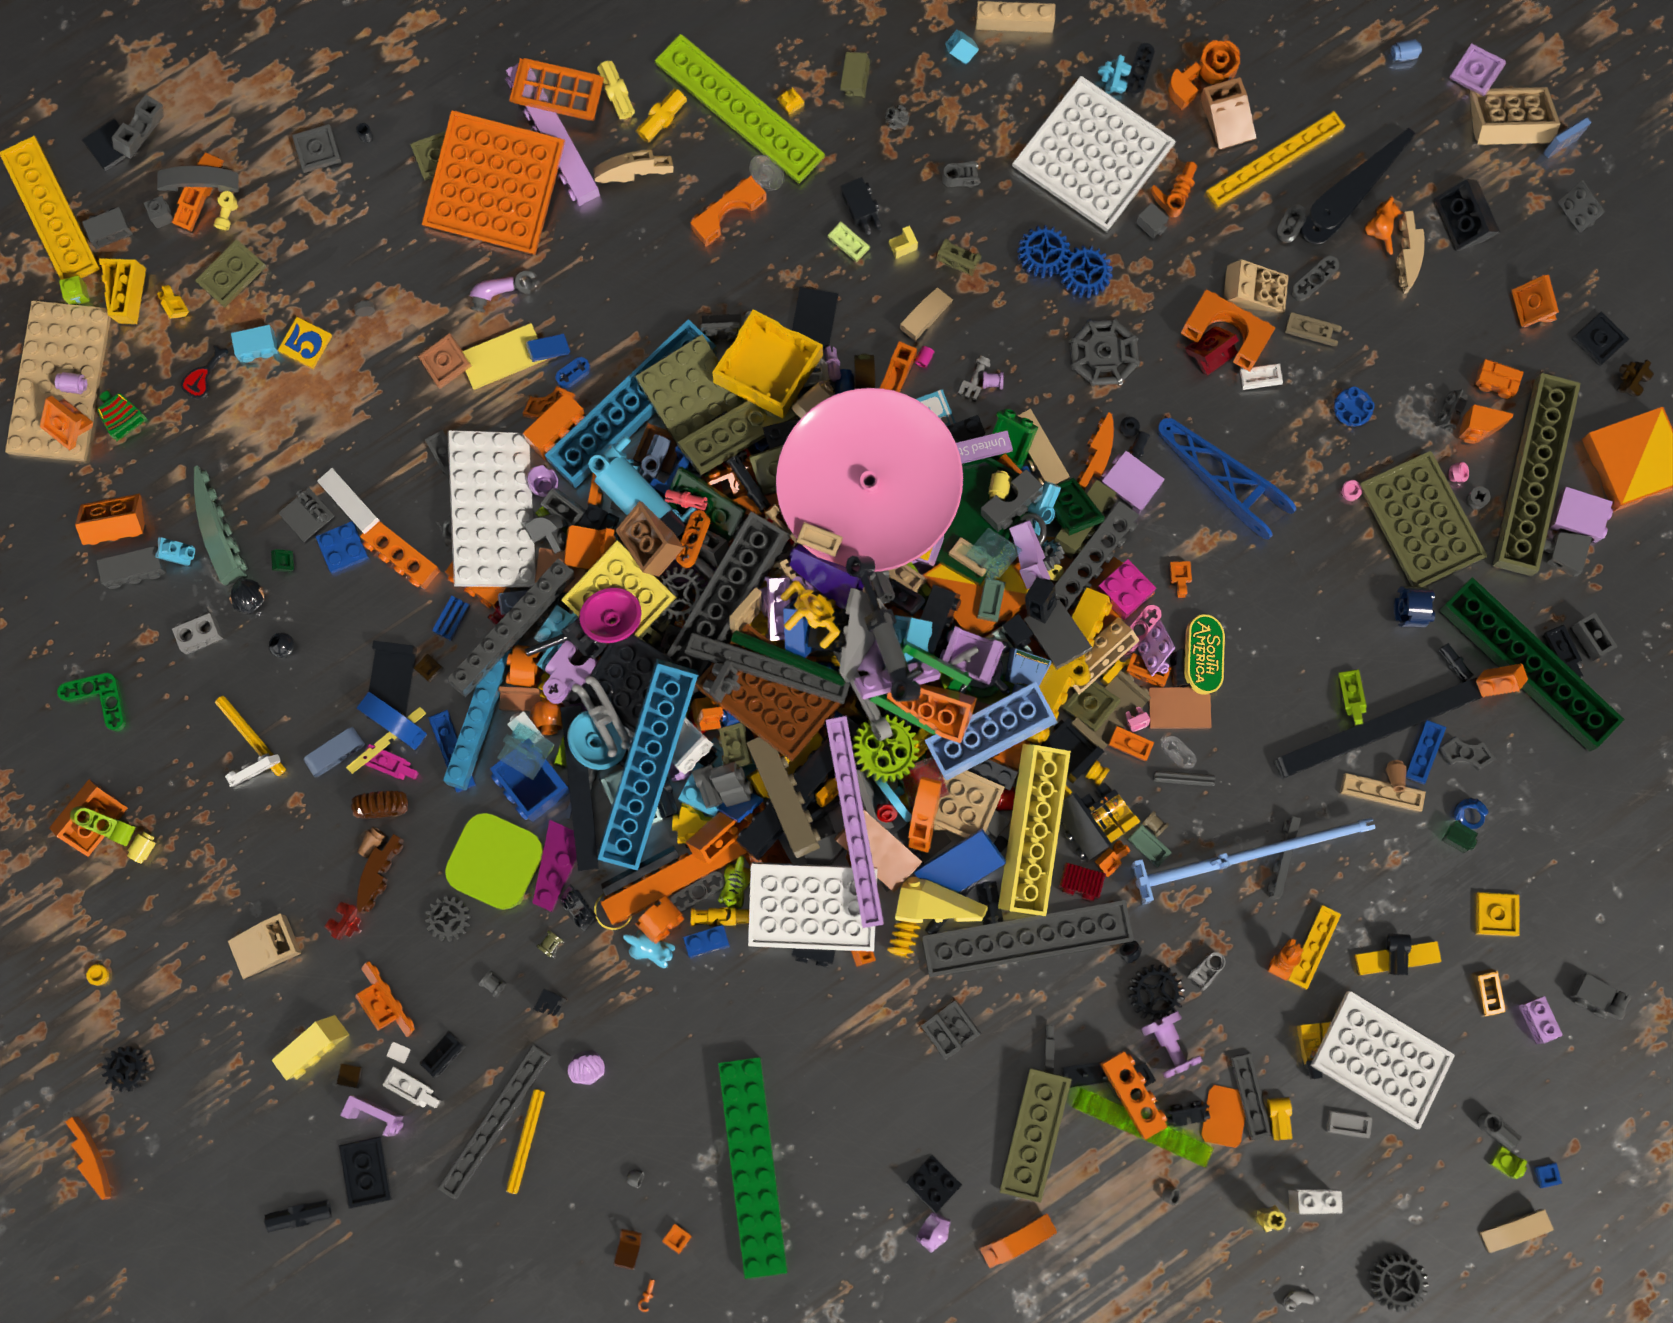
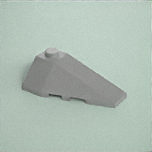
[840,588,887,682]

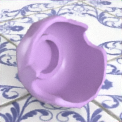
[527,465,559,497]

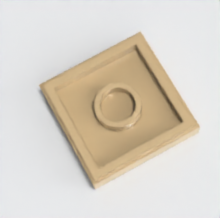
[730,587,762,636]

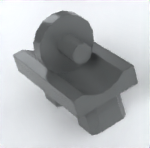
[703,660,741,703]

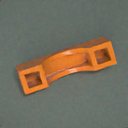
[690,176,767,246]
[879,341,917,393]

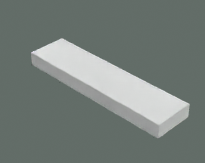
[317,468,380,534]

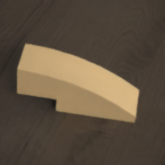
[900,288,953,341]
[1480,1209,1554,1253]

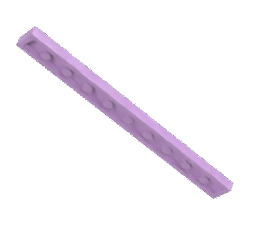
[826,716,884,928]

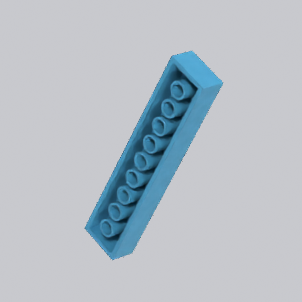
[545,319,718,489]
[598,659,698,871]

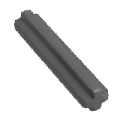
[1154,770,1215,786]

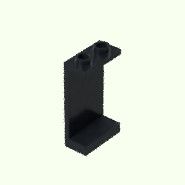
[364,640,417,720]

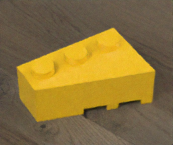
[99,258,146,324]

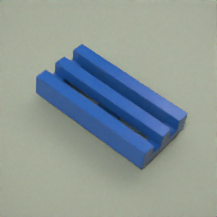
[432,595,470,641]

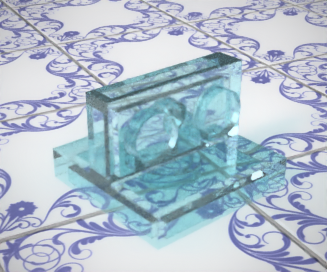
[497,723,555,780]

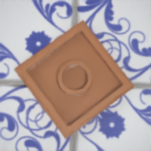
[418,333,472,389]

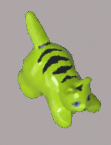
[718,856,751,909]

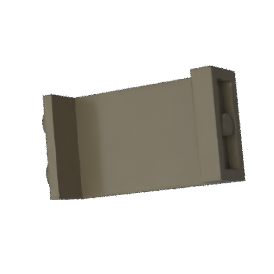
[1071,670,1151,750]

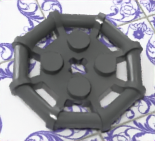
[1069,318,1140,387]

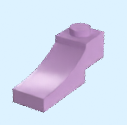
[1009,520,1051,589]

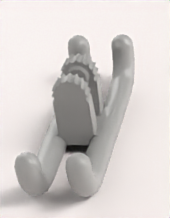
[572,676,631,757]

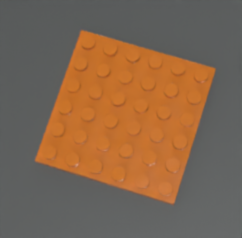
[422,110,565,255]

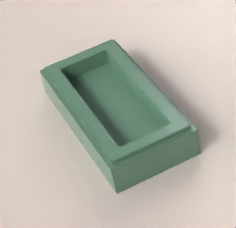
[977,578,1005,622]
[1127,824,1172,868]

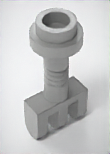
[958,355,990,401]

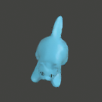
[623,930,675,968]

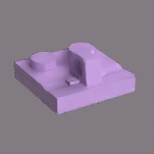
[1450,44,1506,96]

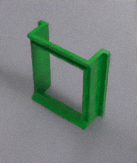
[870,638,972,735]

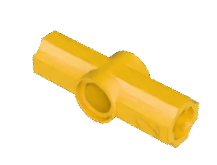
[636,88,687,142]

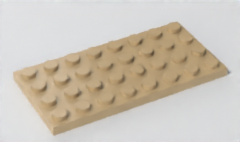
[5,301,111,462]

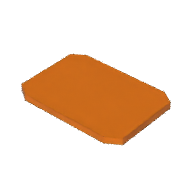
[1201,1085,1245,1148]

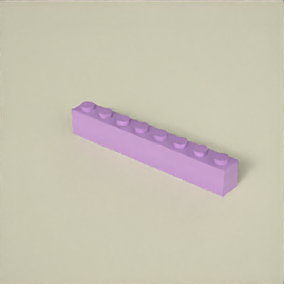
[505,63,600,206]

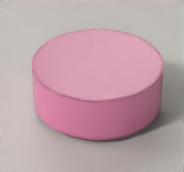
[1341,480,1362,501]

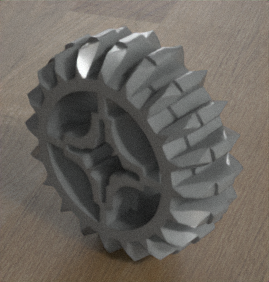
[660,567,706,622]
[1370,1253,1429,1313]

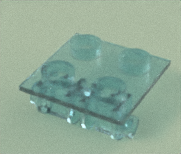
[965,528,1022,580]

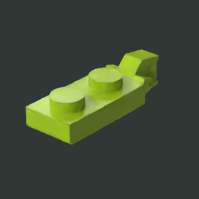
[1339,669,1367,726]

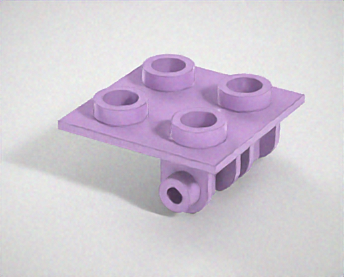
[1137,619,1175,676]

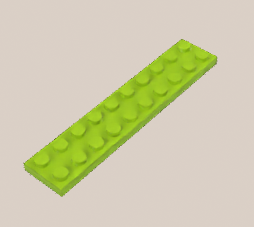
[655,34,825,184]

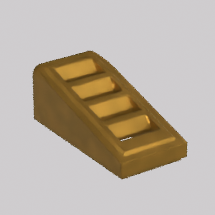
[1473,969,1505,1016]

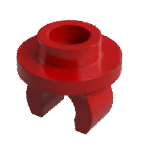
[877,801,898,822]

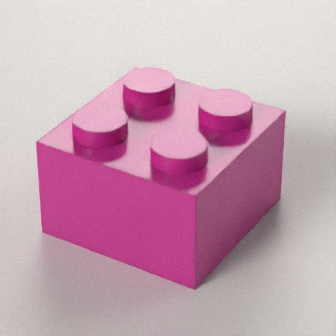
[1096,559,1156,620]

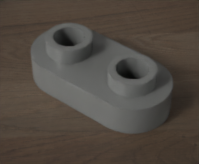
[1277,205,1306,242]

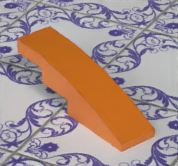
[65,1117,112,1200]

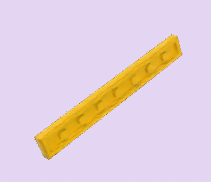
[1206,111,1345,208]

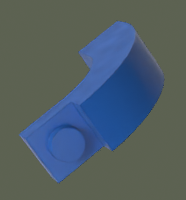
[357,692,427,750]

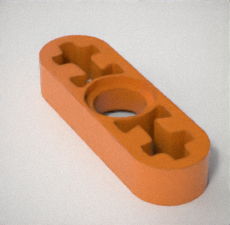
[675,510,710,568]

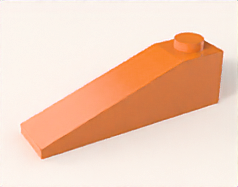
[887,684,977,743]

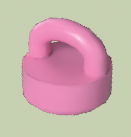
[1448,462,1469,482]

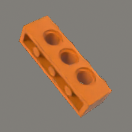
[360,521,440,589]
[1100,1051,1167,1140]

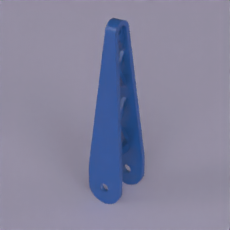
[1158,418,1296,540]

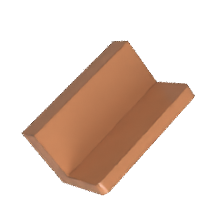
[498,687,542,712]

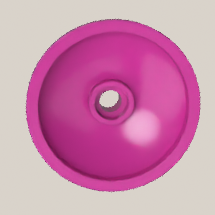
[580,588,642,643]

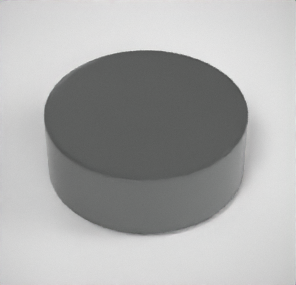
[354,300,375,317]

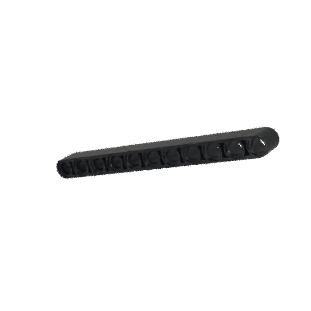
[1274,677,1483,779]

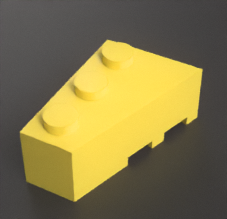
[272,1015,350,1080]

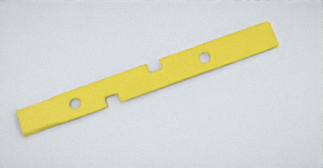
[346,707,426,774]

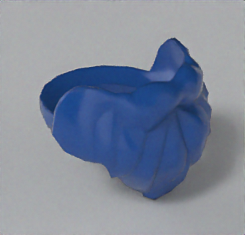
[1454,798,1489,829]

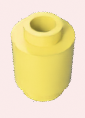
[988,471,1012,502]
[127,832,156,864]

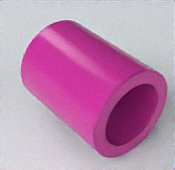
[914,346,934,368]

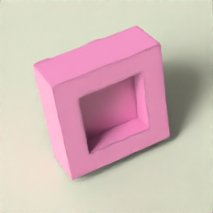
[1126,707,1150,733]

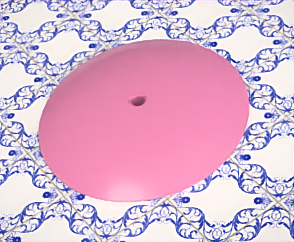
[776,388,963,572]

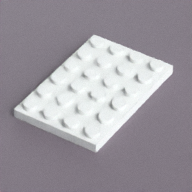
[748,862,877,951]
[1311,991,1455,1129]

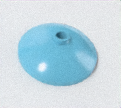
[567,711,626,770]

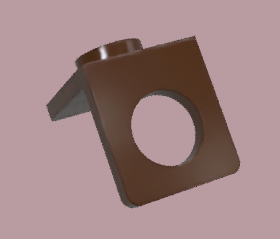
[614,1229,642,1270]

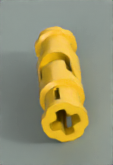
[691,907,750,926]

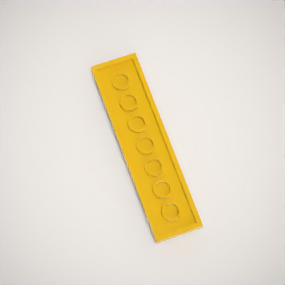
[0,136,101,280]

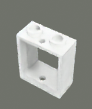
[1288,1189,1343,1214]

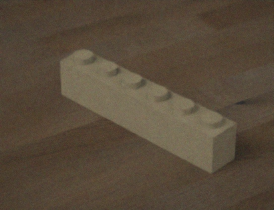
[747,737,821,858]

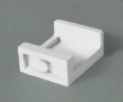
[671,717,714,774]

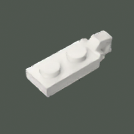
[225,753,281,787]
[382,1067,441,1108]

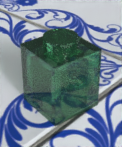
[1442,821,1478,853]

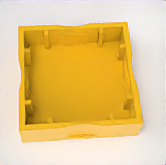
[712,309,823,419]

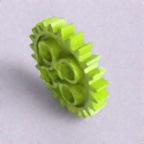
[852,715,920,783]

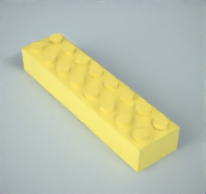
[998,744,1071,916]

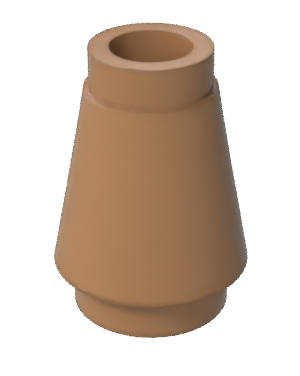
[1386,760,1407,792]
[357,827,386,858]

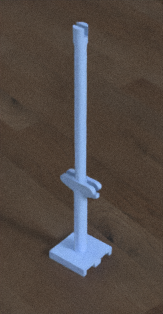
[1131,817,1375,905]

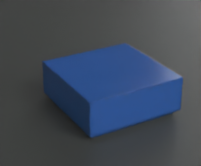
[1534,1162,1562,1188]

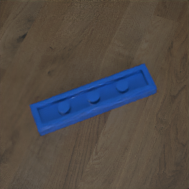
[428,710,476,793]

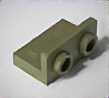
[718,723,752,767]

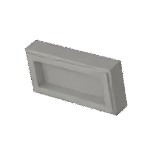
[1327,1111,1372,1138]

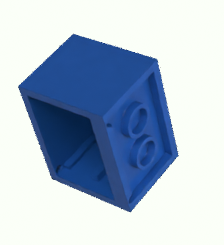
[490,738,570,822]

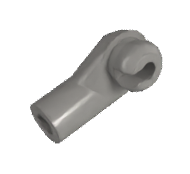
[1283,1290,1314,1312]

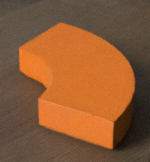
[522,386,575,419]

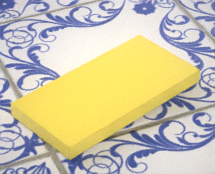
[463,323,547,390]

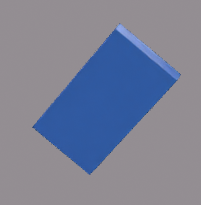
[914,828,1006,893]

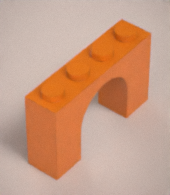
[1181,289,1276,372]

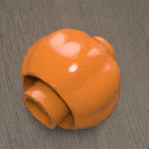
[529,697,565,735]

